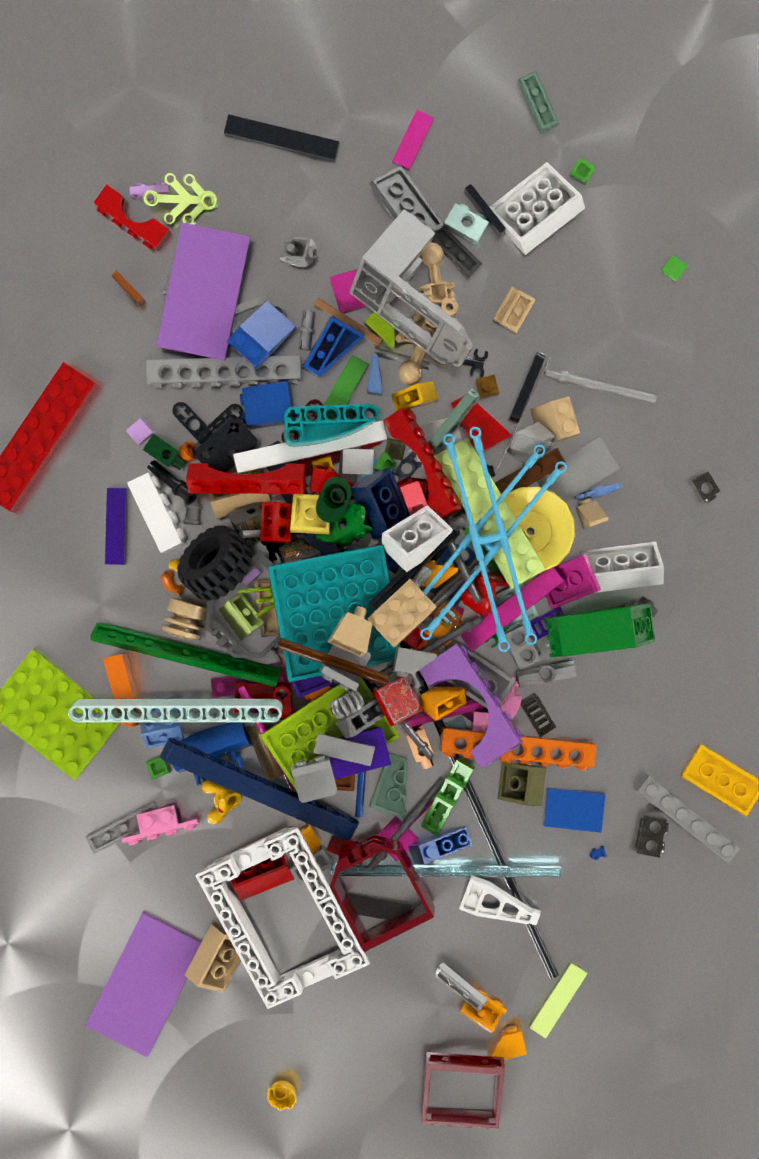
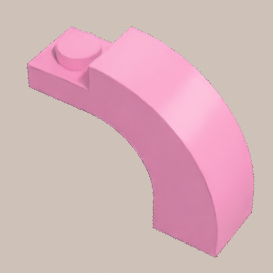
[471,675,522,732]

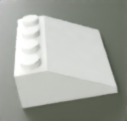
[490,162,585,255]

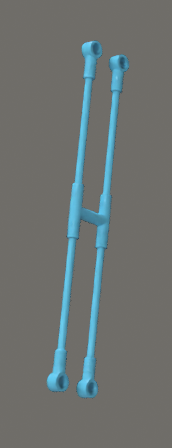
[443,427,537,653]
[420,445,567,640]

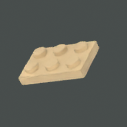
[367,579,437,648]

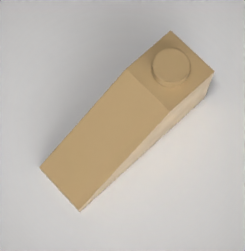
[576,499,609,529]

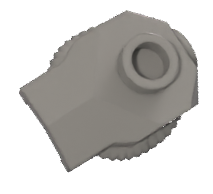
[280,237,317,267]

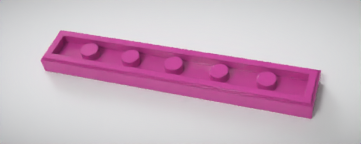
[461,567,565,652]

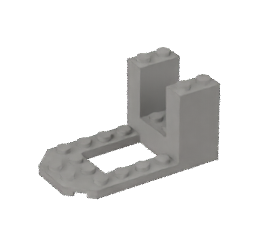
[349,209,473,367]

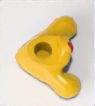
[202,779,241,825]

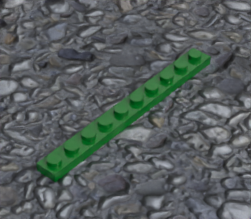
[90,622,282,687]

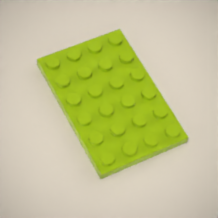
[0,649,121,781]
[260,677,400,791]

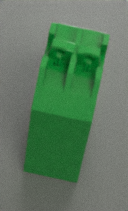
[544,603,656,657]

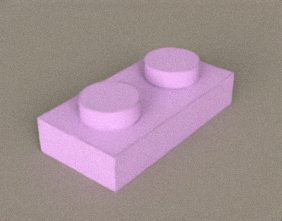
[129,182,171,199]

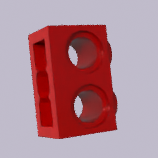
[260,501,292,543]

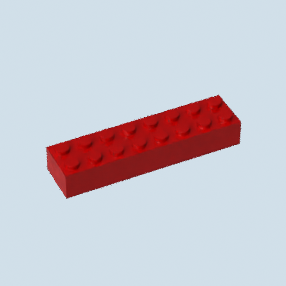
[0,362,99,512]

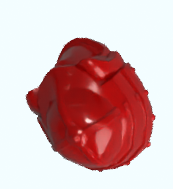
[461,571,508,617]

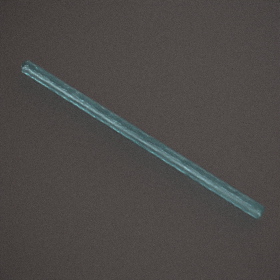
[331,865,561,877]

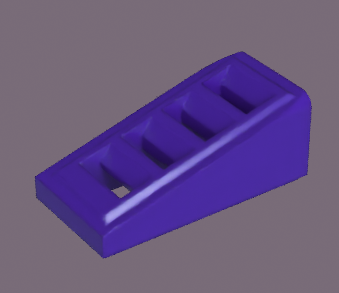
[530,606,564,640]

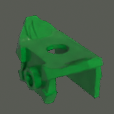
[315,503,373,547]

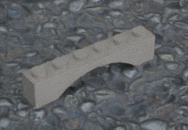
[634,774,740,864]

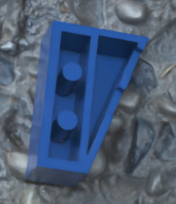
[301,316,365,377]

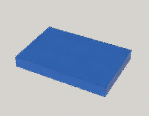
[544,788,606,833]

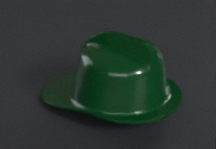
[316,476,351,523]

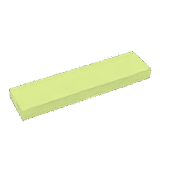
[529,962,587,1038]

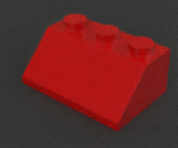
[231,853,294,901]

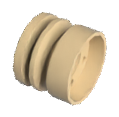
[161,598,207,640]

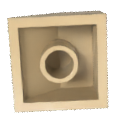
[530,396,580,443]

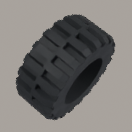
[177,525,252,601]

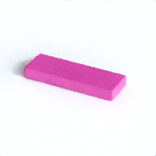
[392,110,434,170]

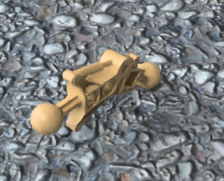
[395,243,458,385]

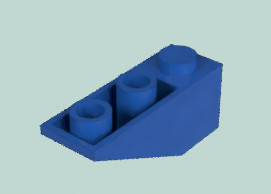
[408,827,472,864]

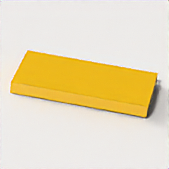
[680,744,759,817]

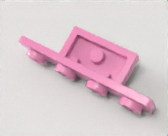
[122,805,200,846]

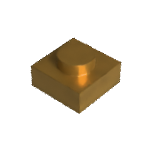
[476,374,499,398]

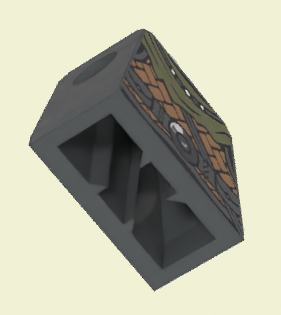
[227,503,262,547]
[279,539,321,563]

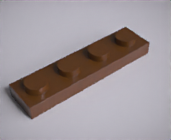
[495,448,567,494]

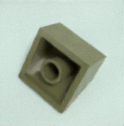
[498,762,546,806]

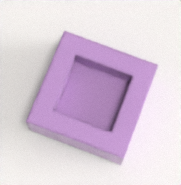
[126,418,154,446]
[243,567,262,586]

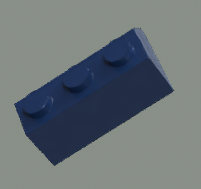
[351,468,411,538]

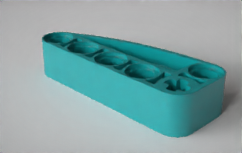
[283,404,379,447]

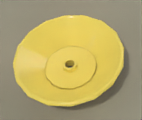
[504,487,575,571]

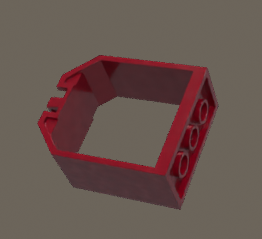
[330,834,435,952]

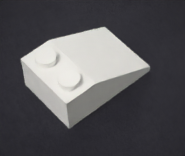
[382,505,453,572]

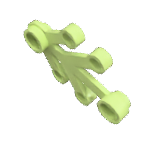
[143,173,217,224]

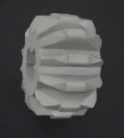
[330,690,364,719]

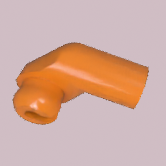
[161,570,184,596]

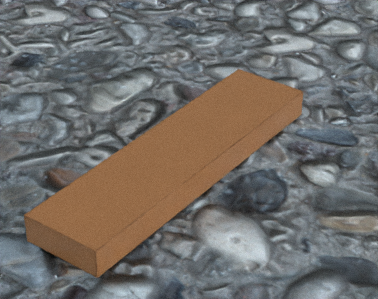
[314,298,382,348]

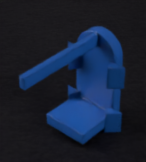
[589,846,607,861]

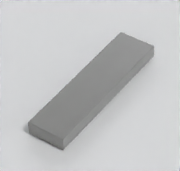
[86,801,158,854]

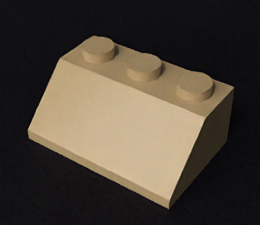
[209,468,271,519]
[185,924,241,993]

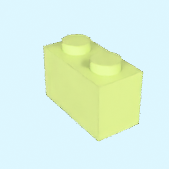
[219,593,264,640]

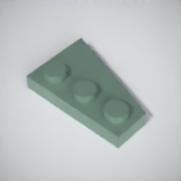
[369,752,408,819]

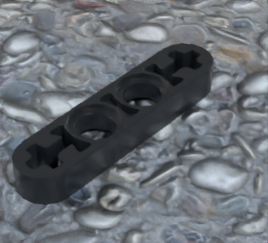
[509,351,546,423]

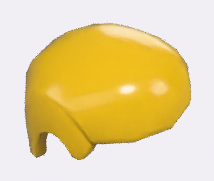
[267,1081,296,1111]

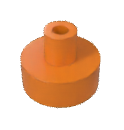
[179,441,196,462]

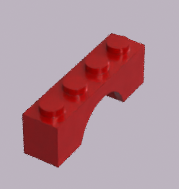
[93,184,171,251]

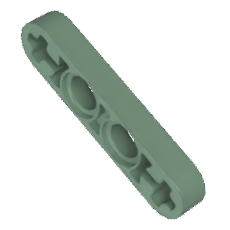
[428,389,480,451]

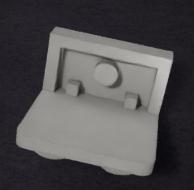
[319,645,371,691]
[291,755,337,803]

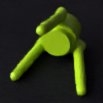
[237,586,275,618]

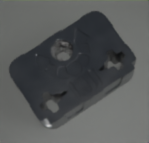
[192,414,258,472]

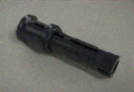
[147,460,198,505]

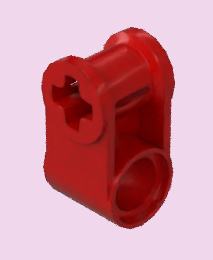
[273,682,293,720]

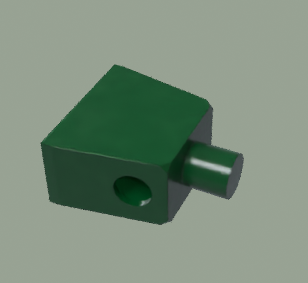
[142,434,186,470]

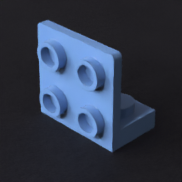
[140,698,184,749]

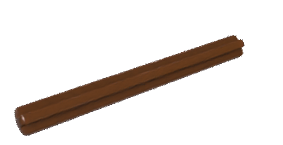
[277,638,390,685]

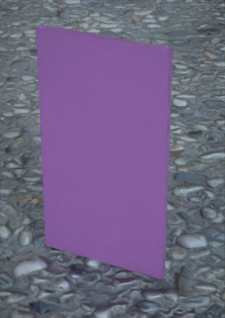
[156,223,250,361]
[85,913,202,1057]

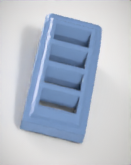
[367,354,382,396]

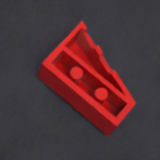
[450,396,512,455]

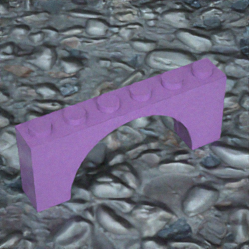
[419,644,523,768]

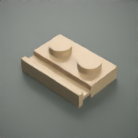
[493,286,536,334]

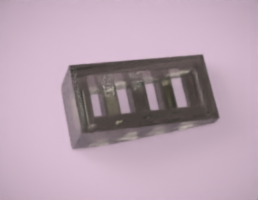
[520,693,556,737]

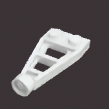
[459,875,541,926]

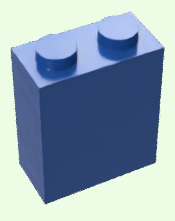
[240,381,294,429]

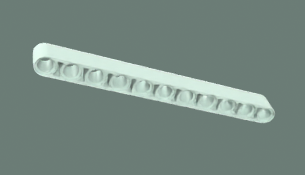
[68,699,283,722]

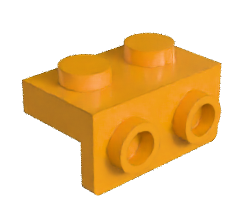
[459,989,507,1033]

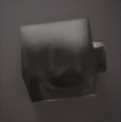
[689,471,720,503]

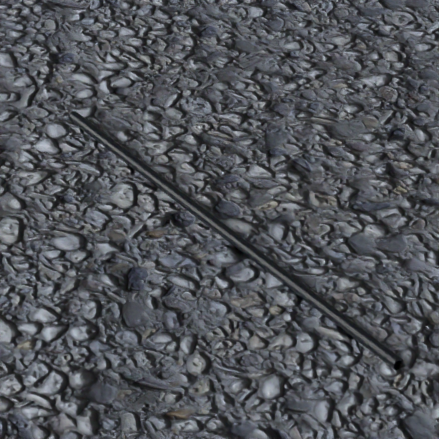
[400,641,559,979]

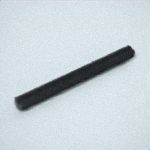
[368,527,457,611]

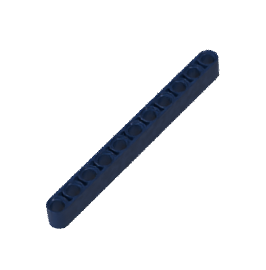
[160,738,359,841]

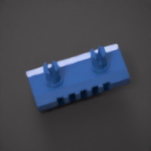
[173,722,252,786]

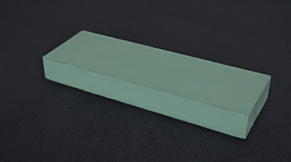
[518,71,559,132]

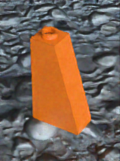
[103,653,140,728]

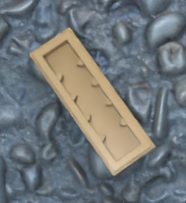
[254,578,280,637]
[246,724,283,781]

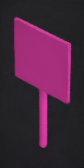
[377,800,433,862]

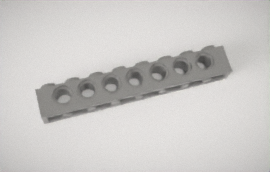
[146,355,302,389]

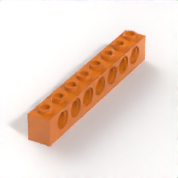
[439,727,597,770]

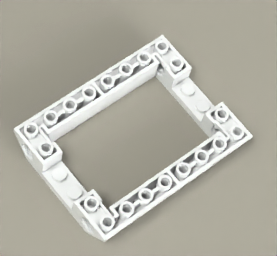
[195,827,370,1009]

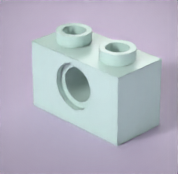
[444,203,489,246]

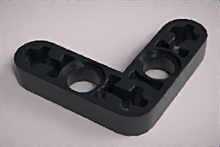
[172,402,244,441]

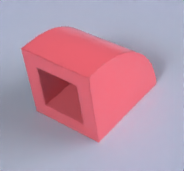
[400,481,427,515]

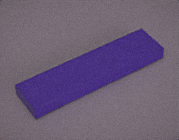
[105,488,127,565]

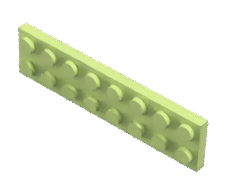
[434,437,545,590]

